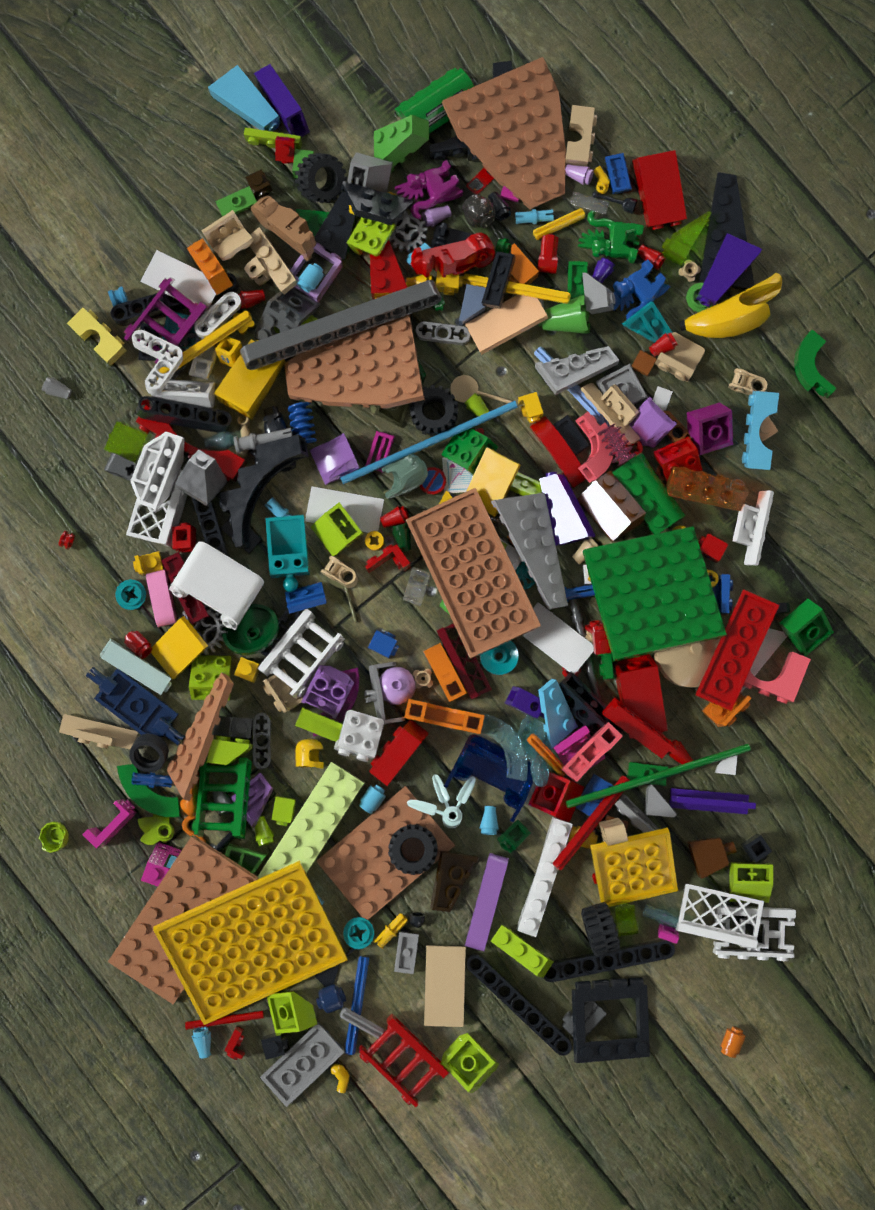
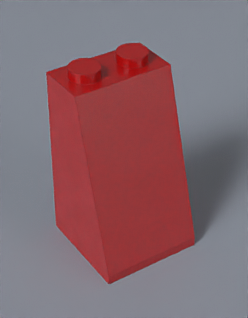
[632,150,687,230]
[612,654,668,739]

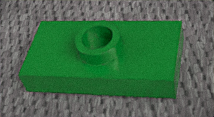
[627,762,668,786]

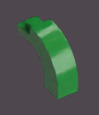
[794,329,836,398]

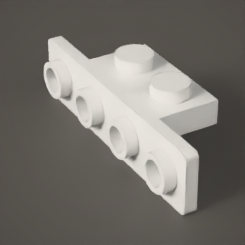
[733,490,774,566]

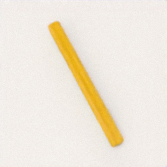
[463,274,571,304]
[157,310,252,380]

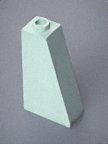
[100,638,172,695]

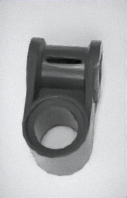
[104,453,137,481]

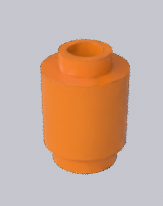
[721,1026,746,1058]

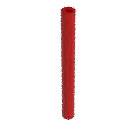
[185,1010,264,1030]

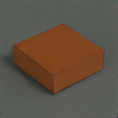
[631,350,657,376]

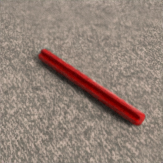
[553,776,630,871]

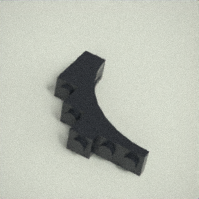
[429,60,513,162]
[219,435,309,549]

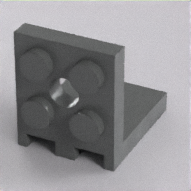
[254,287,320,340]

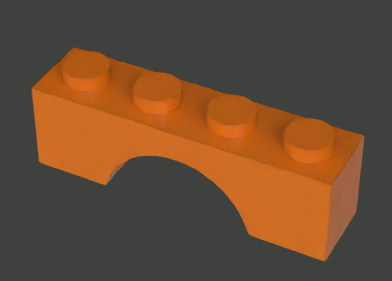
[404,699,485,734]

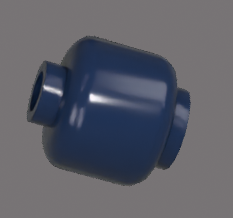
[316,984,346,1013]

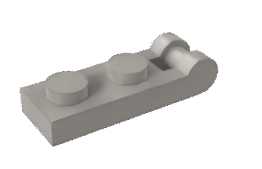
[615,794,659,833]

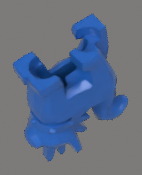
[612,259,670,320]

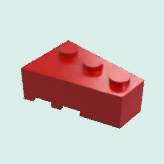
[370,239,407,300]
[369,720,429,786]

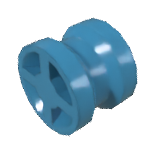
[108,286,129,307]

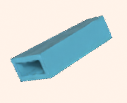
[208,65,280,132]

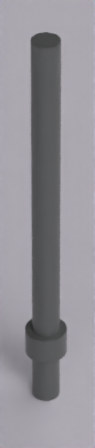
[570,599,602,701]

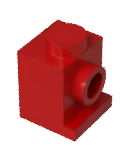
[172,523,196,553]

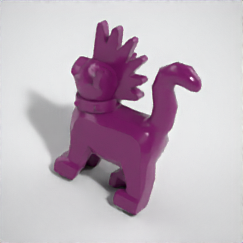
[395,160,463,219]

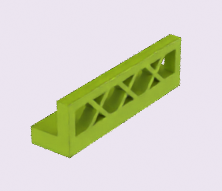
[295,707,343,742]

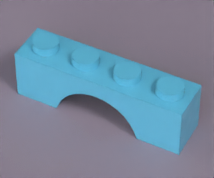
[742,391,779,470]

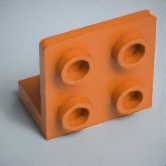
[702,693,751,727]

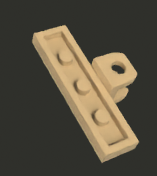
[244,227,298,294]

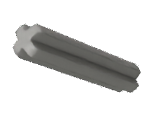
[340,1007,392,1043]

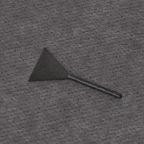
[314,937,362,987]

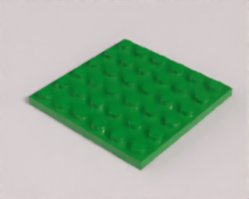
[583,526,727,661]

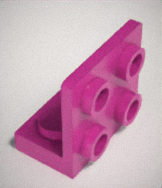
[553,725,605,768]

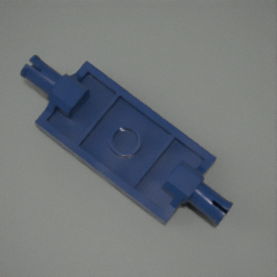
[86,667,185,746]

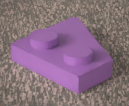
[230,773,273,827]

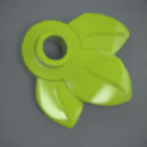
[138,814,174,845]

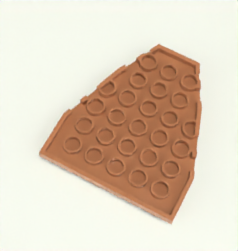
[442,57,566,210]
[284,314,425,408]

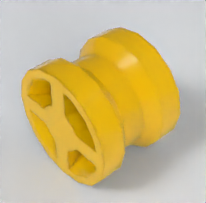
[365,531,384,551]

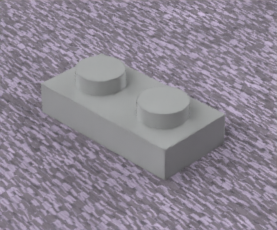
[394,931,419,974]

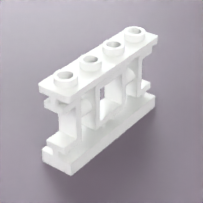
[713,905,796,961]

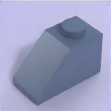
[459,284,486,326]

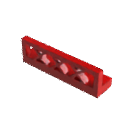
[602,697,678,759]

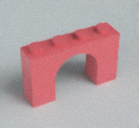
[743,652,811,704]

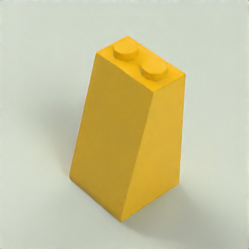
[214,340,286,420]

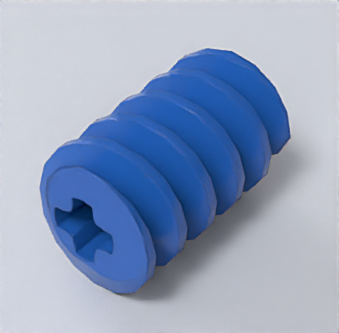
[288,402,317,443]

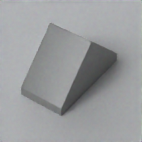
[644,784,677,817]

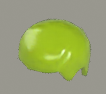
[38,821,69,853]

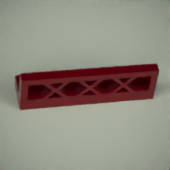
[437,623,492,700]

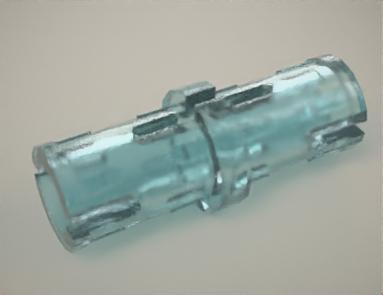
[642,904,684,928]

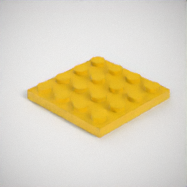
[590,827,678,907]

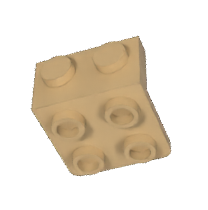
[201,210,254,261]
[655,332,705,382]

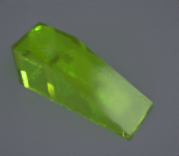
[661,211,711,266]

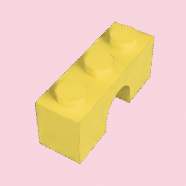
[67,308,127,366]

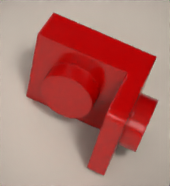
[224,1026,245,1060]

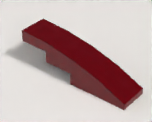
[161,552,209,625]

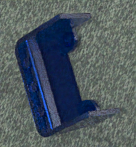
[444,734,538,822]

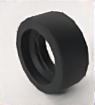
[129,734,169,772]

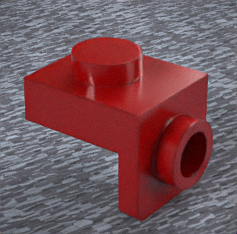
[275,136,295,164]

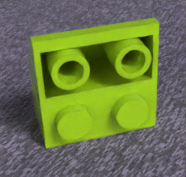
[311,502,364,557]
[207,736,253,765]
[729,862,773,903]

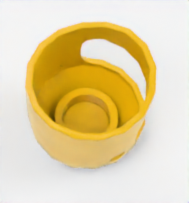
[295,739,324,769]

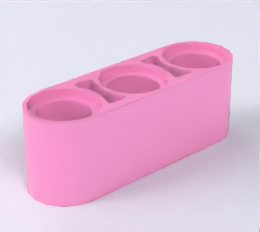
[146,570,177,627]

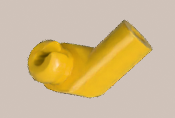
[594,166,610,194]
[331,1064,350,1093]

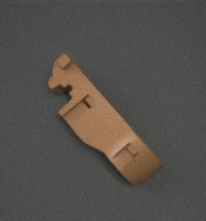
[251,196,316,262]

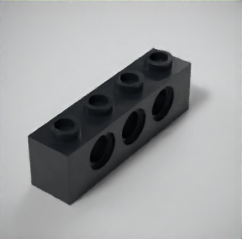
[558,671,623,735]

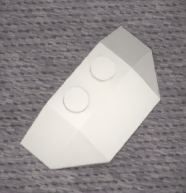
[131,432,184,510]

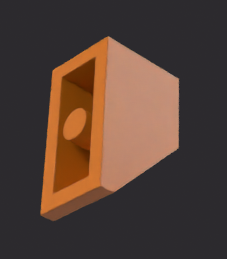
[509,243,539,285]

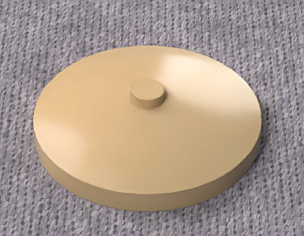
[654,638,721,687]

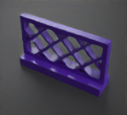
[669,788,756,814]

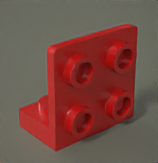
[654,437,704,492]
[365,544,411,573]

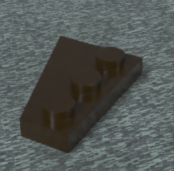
[430,851,479,912]

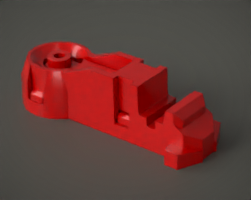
[411,233,495,278]

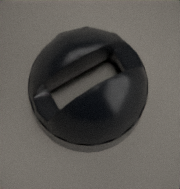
[409,912,425,928]

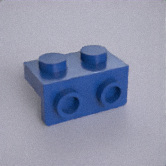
[709,574,733,615]

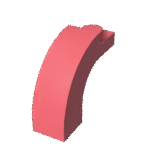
[576,412,614,483]
[562,722,623,783]

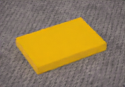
[466,448,521,516]
[151,616,208,680]

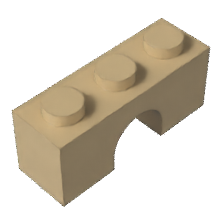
[565,105,597,166]

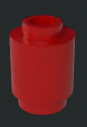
[124,631,152,659]

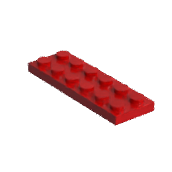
[695,589,779,712]

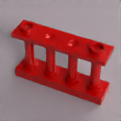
[359,1013,449,1107]

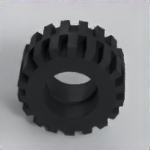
[295,153,347,203]
[410,385,458,437]
[388,824,438,875]
[581,902,620,957]

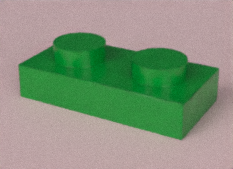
[567,261,588,300]

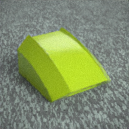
[441,1033,499,1093]

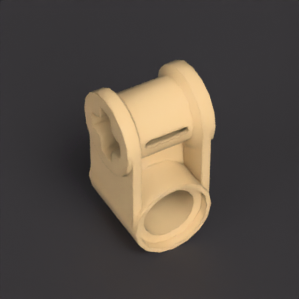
[728,368,768,395]
[320,556,358,588]

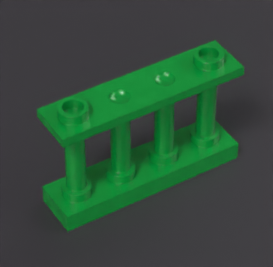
[192,757,252,839]

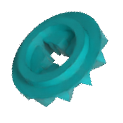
[115,579,147,610]
[343,917,375,949]

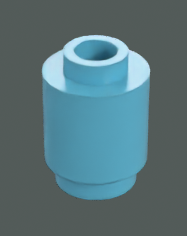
[297,263,324,293]
[359,784,386,814]

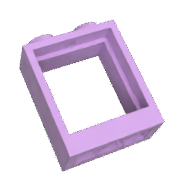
[290,242,343,303]

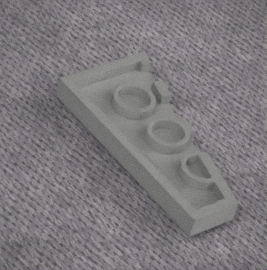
[535,346,619,395]

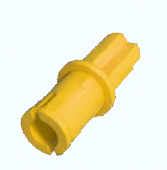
[374,913,408,949]

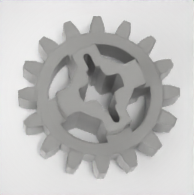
[389,211,427,253]

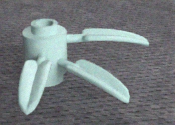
[407,774,476,828]

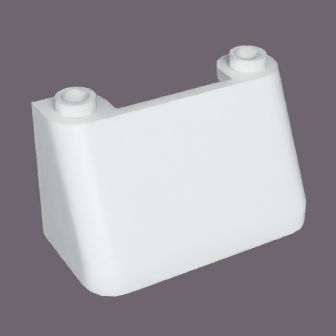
[169,542,264,630]

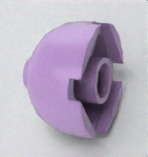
[379,667,416,705]

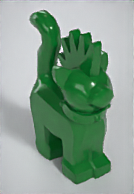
[578,210,644,264]

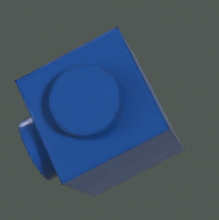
[368,630,399,659]

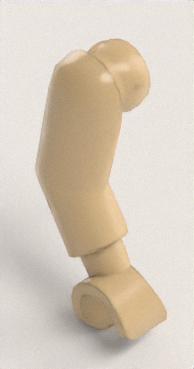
[236,417,250,459]

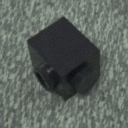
[741,834,772,863]
[261,1033,289,1060]

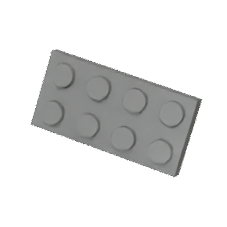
[260,1022,345,1107]

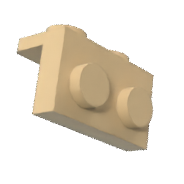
[263,668,303,713]

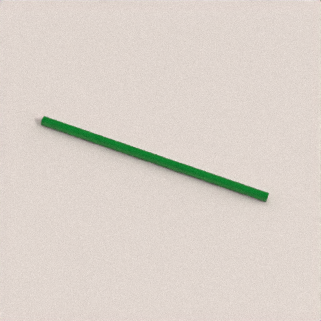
[566,744,751,808]

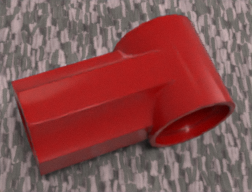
[537,234,559,274]

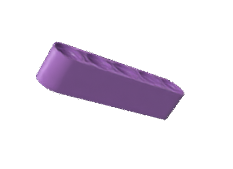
[465,853,509,951]

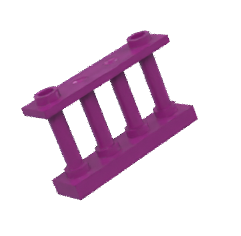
[124,277,209,364]

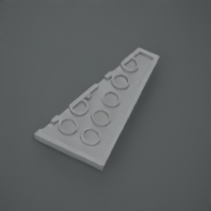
[491,493,568,609]

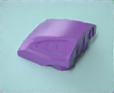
[629,397,676,447]
[310,433,359,485]
[301,665,354,719]

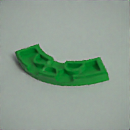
[117,764,181,817]

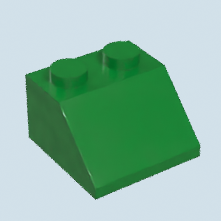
[779,599,834,657]

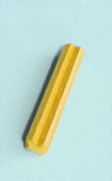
[533,208,586,240]

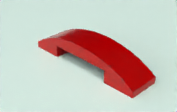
[530,416,586,488]

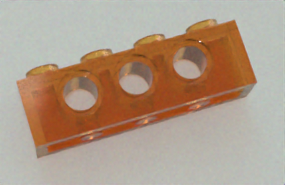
[666,466,749,511]

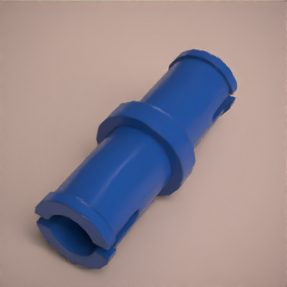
[132,772,172,788]

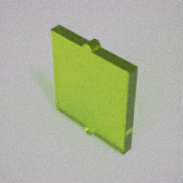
[104,421,147,463]

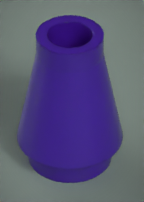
[592,257,615,284]

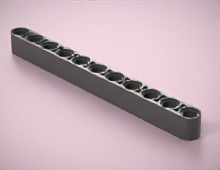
[240,280,442,370]

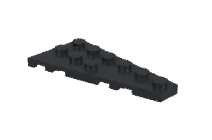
[698,172,754,290]

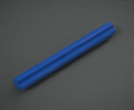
[345,956,369,1055]

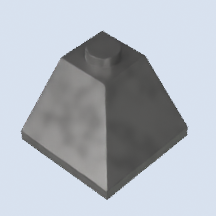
[174,450,228,506]

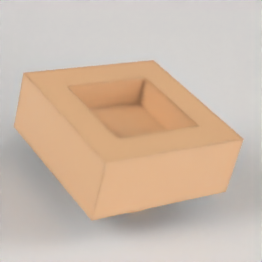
[759,416,778,442]

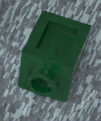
[497,819,531,853]

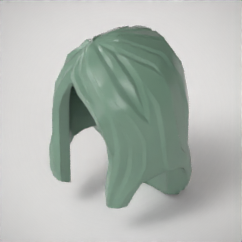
[382,454,428,499]

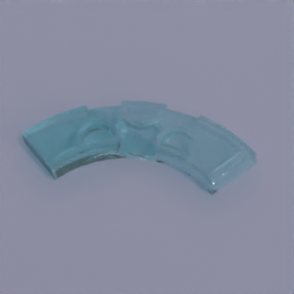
[481,714,528,781]

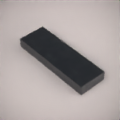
[481,252,516,309]

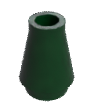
[392,523,412,552]

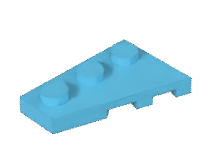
[538,679,578,749]

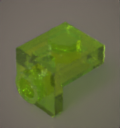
[615,903,638,936]

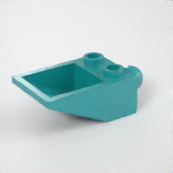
[265,515,310,592]

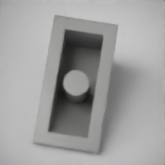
[582,273,615,314]

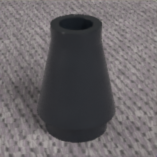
[488,192,511,221]

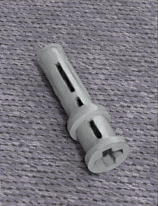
[234,428,293,454]

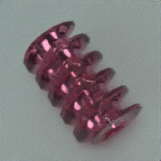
[598,423,636,466]

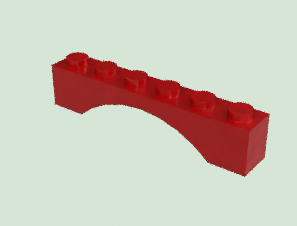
[136,405,247,482]

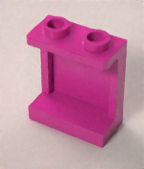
[83,799,137,849]

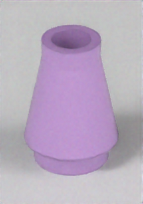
[565,164,594,185]
[422,205,451,227]

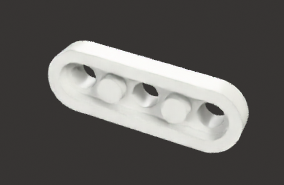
[194,292,241,338]

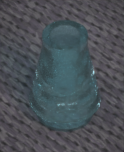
[204,430,234,449]

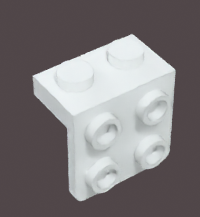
[334,710,384,762]

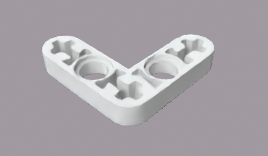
[132,330,183,395]

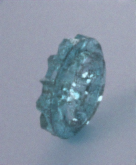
[530,755,549,787]

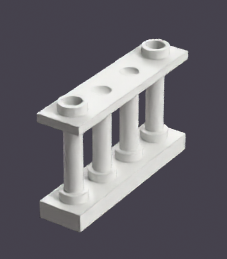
[258,609,345,699]

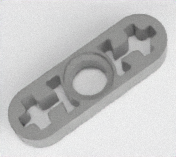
[416,322,470,345]

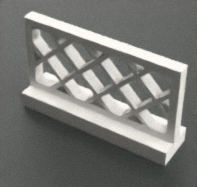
[126,470,188,548]
[676,884,764,949]

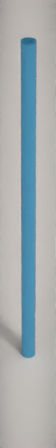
[340,401,518,484]

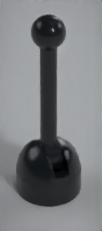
[592,191,637,214]

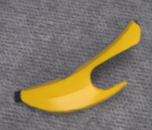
[680,273,782,338]

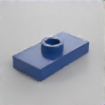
[605,153,632,194]

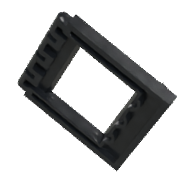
[572,977,650,1063]

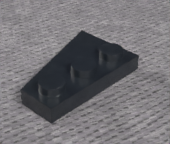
[314,191,356,260]

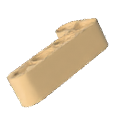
[599,818,628,846]

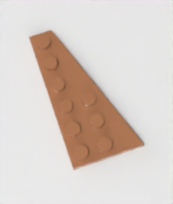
[167,673,234,801]

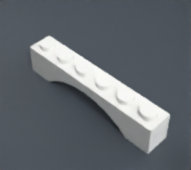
[516,817,573,937]

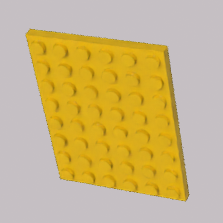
[153,861,348,1025]

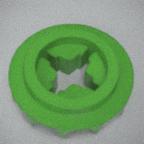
[686,283,712,312]

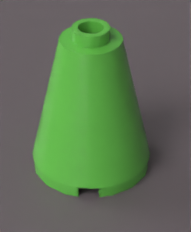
[538,295,590,334]

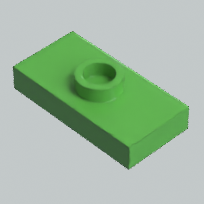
[215,186,257,217]

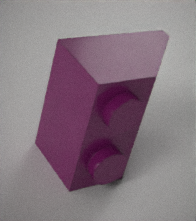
[687,402,733,455]

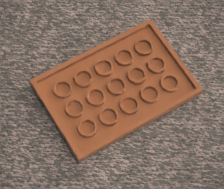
[316,786,455,920]

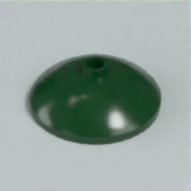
[222,604,279,655]

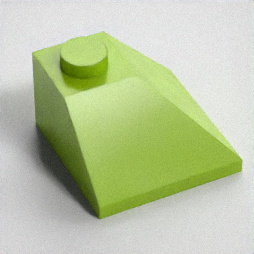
[267,991,318,1033]

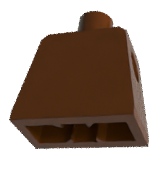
[687,837,737,879]

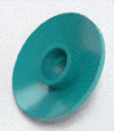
[480,641,519,675]

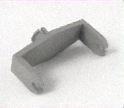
[364,662,405,724]

